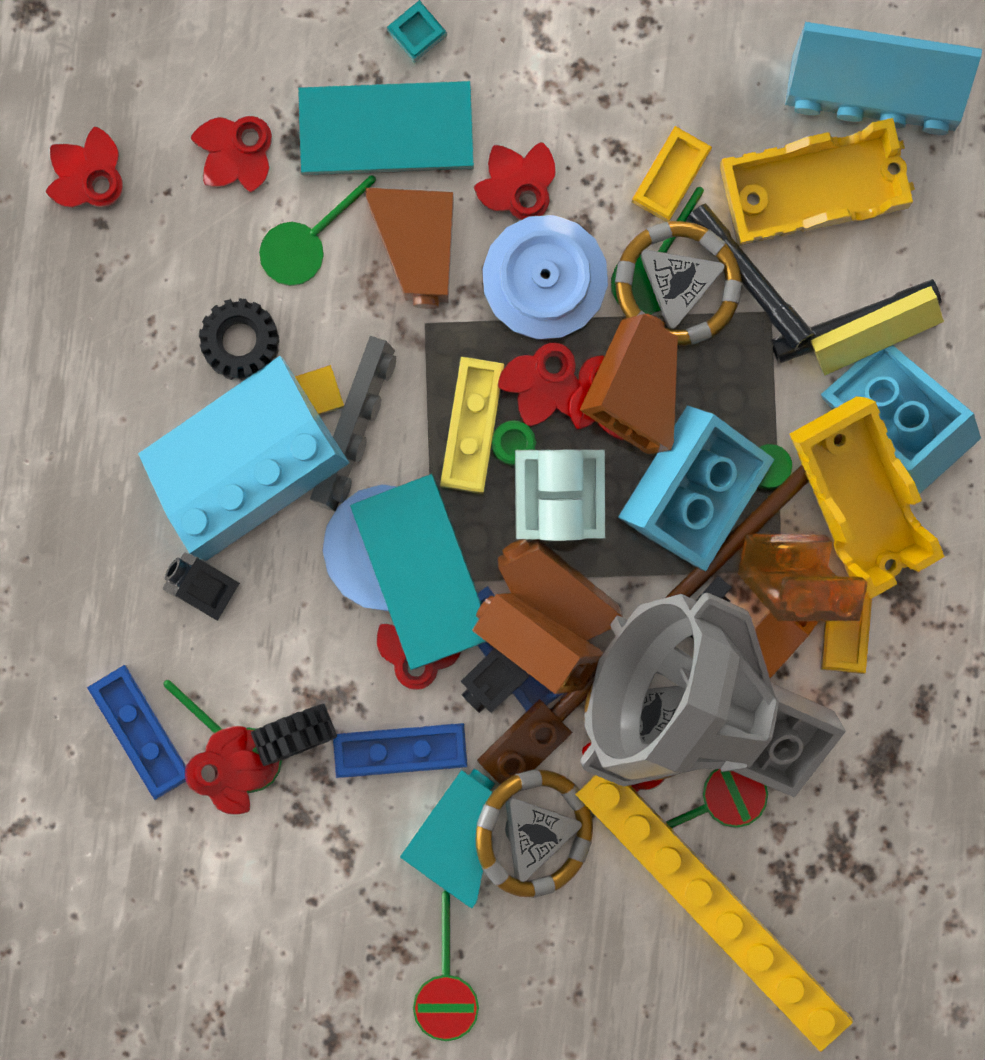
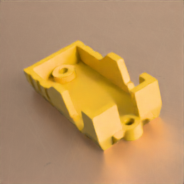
[720,118,915,246]
[789,396,945,599]

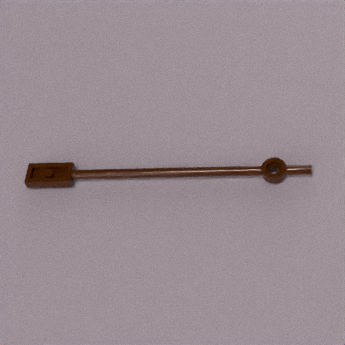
[477,434,842,785]

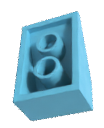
[821,345,981,494]

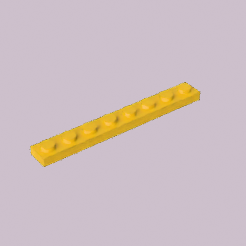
[575,775,853,1052]

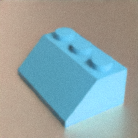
[618,405,775,571]

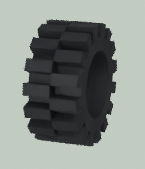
[199,298,280,381]
[251,704,338,766]

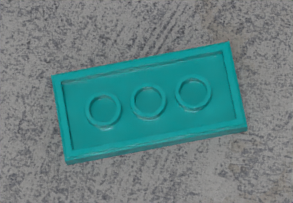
[298,81,474,175]
[350,474,486,670]

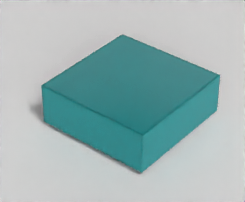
[387,0,447,63]

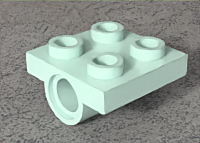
[515,449,605,541]

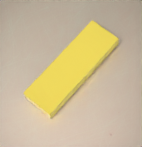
[811,286,944,376]
[440,357,504,494]

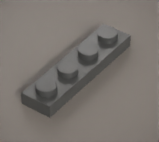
[310,336,396,512]

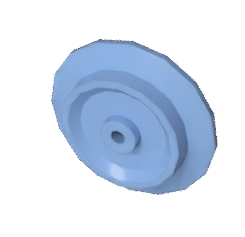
[482,215,608,340]
[322,484,398,611]

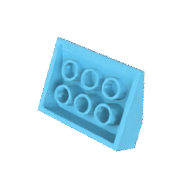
[785,22,982,135]
[138,356,349,561]

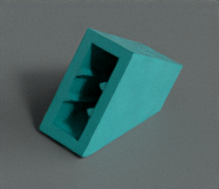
[400,768,495,909]

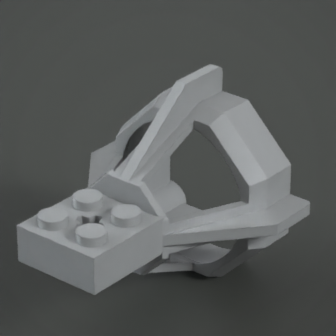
[580,593,846,797]

